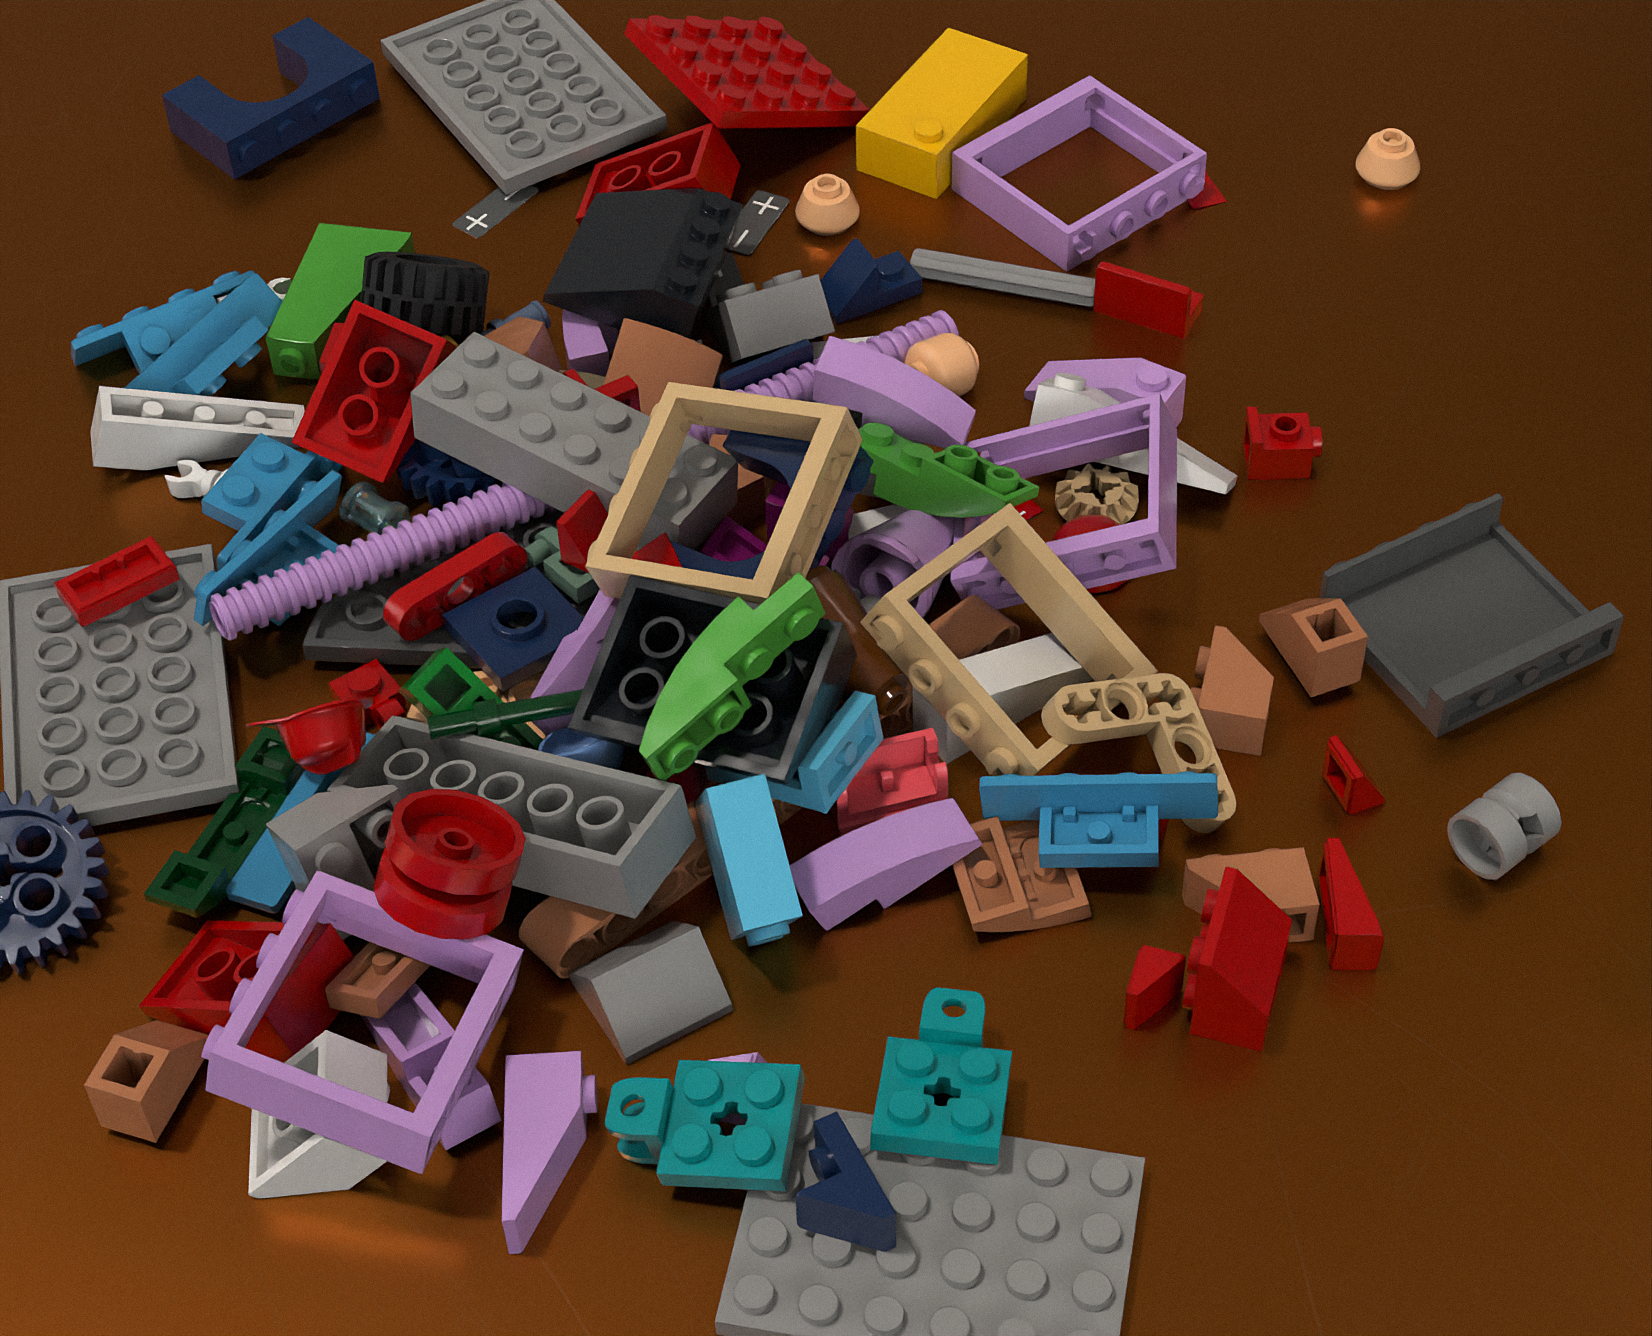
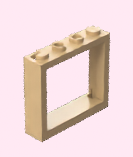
[585,382,863,604]
[860,503,1158,776]

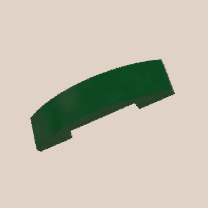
[144,726,305,918]

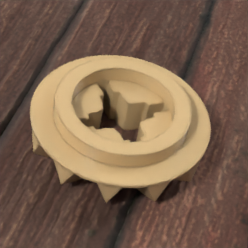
[1055,463,1139,525]

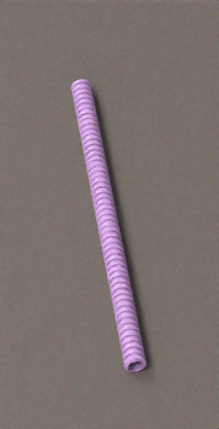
[209,310,959,641]

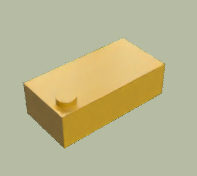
[856,27,1028,199]

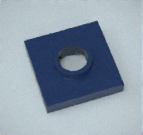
[442,567,584,692]

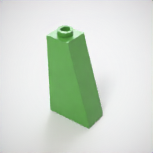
[266,223,415,380]

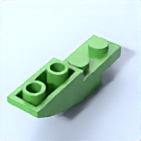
[858,423,1039,518]
[639,572,826,781]

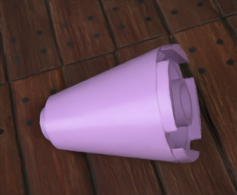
[832,510,955,619]

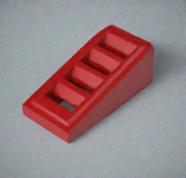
[1318,838,1384,970]

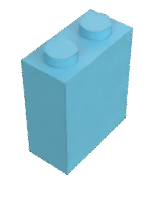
[695,774,803,947]

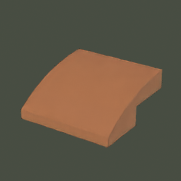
[603,318,723,416]
[952,816,1092,932]

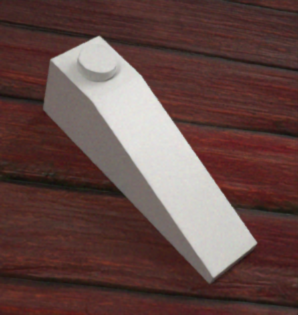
[1029,373,1237,494]
[90,386,305,470]
[913,633,1093,764]

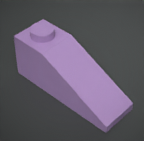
[1024,358,1186,427]
[502,1051,598,1254]

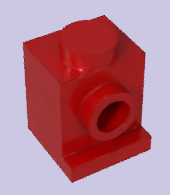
[1242,406,1322,480]

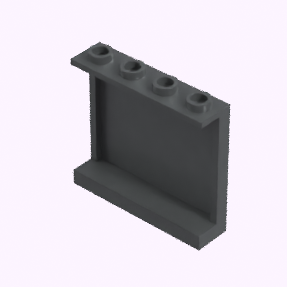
[1319,493,1624,738]

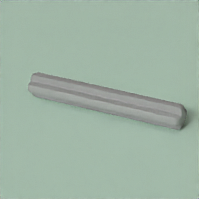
[910,248,1095,307]

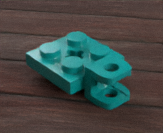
[870,987,1012,1165]
[605,1060,805,1192]

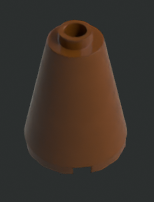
[806,565,908,716]

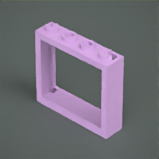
[952,75,1207,272]
[950,393,1177,610]
[201,870,524,1174]

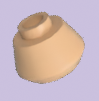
[1355,128,1420,190]
[795,174,860,236]

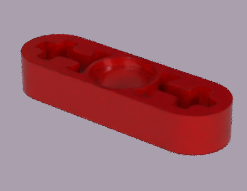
[383,532,527,641]

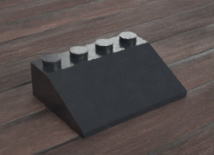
[542,188,743,339]
[568,575,857,785]

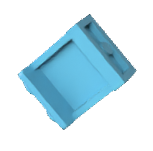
[704,690,884,813]

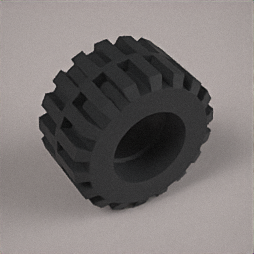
[360,252,490,338]

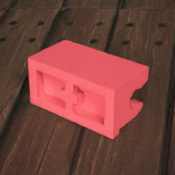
[830,727,948,836]

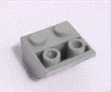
[704,269,835,363]
[266,784,403,940]

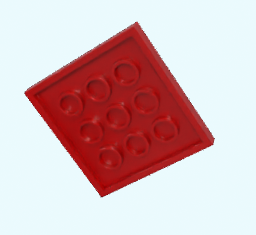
[624,15,870,128]

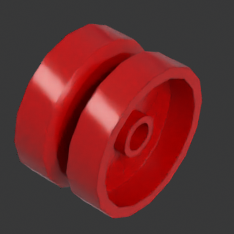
[373,789,526,939]

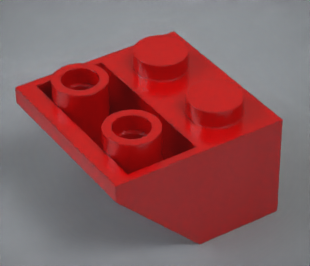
[1182,867,1292,1052]

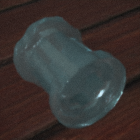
[340,481,410,535]

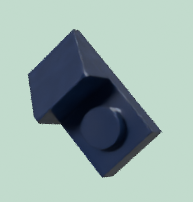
[820,238,922,325]
[795,1111,896,1252]

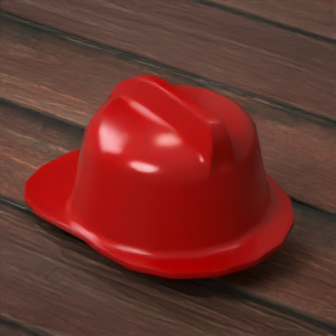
[246,696,374,775]

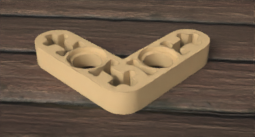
[1041,673,1236,833]

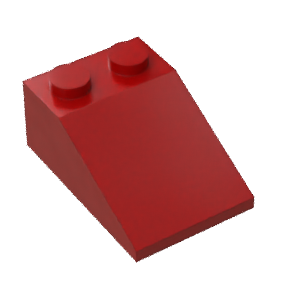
[575,122,741,226]
[291,300,458,484]
[139,920,354,1063]

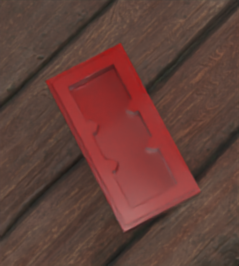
[54,535,180,627]

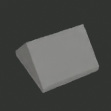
[568,921,733,1065]

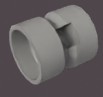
[1447,773,1562,880]

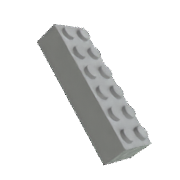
[411,332,738,550]
[327,715,696,919]

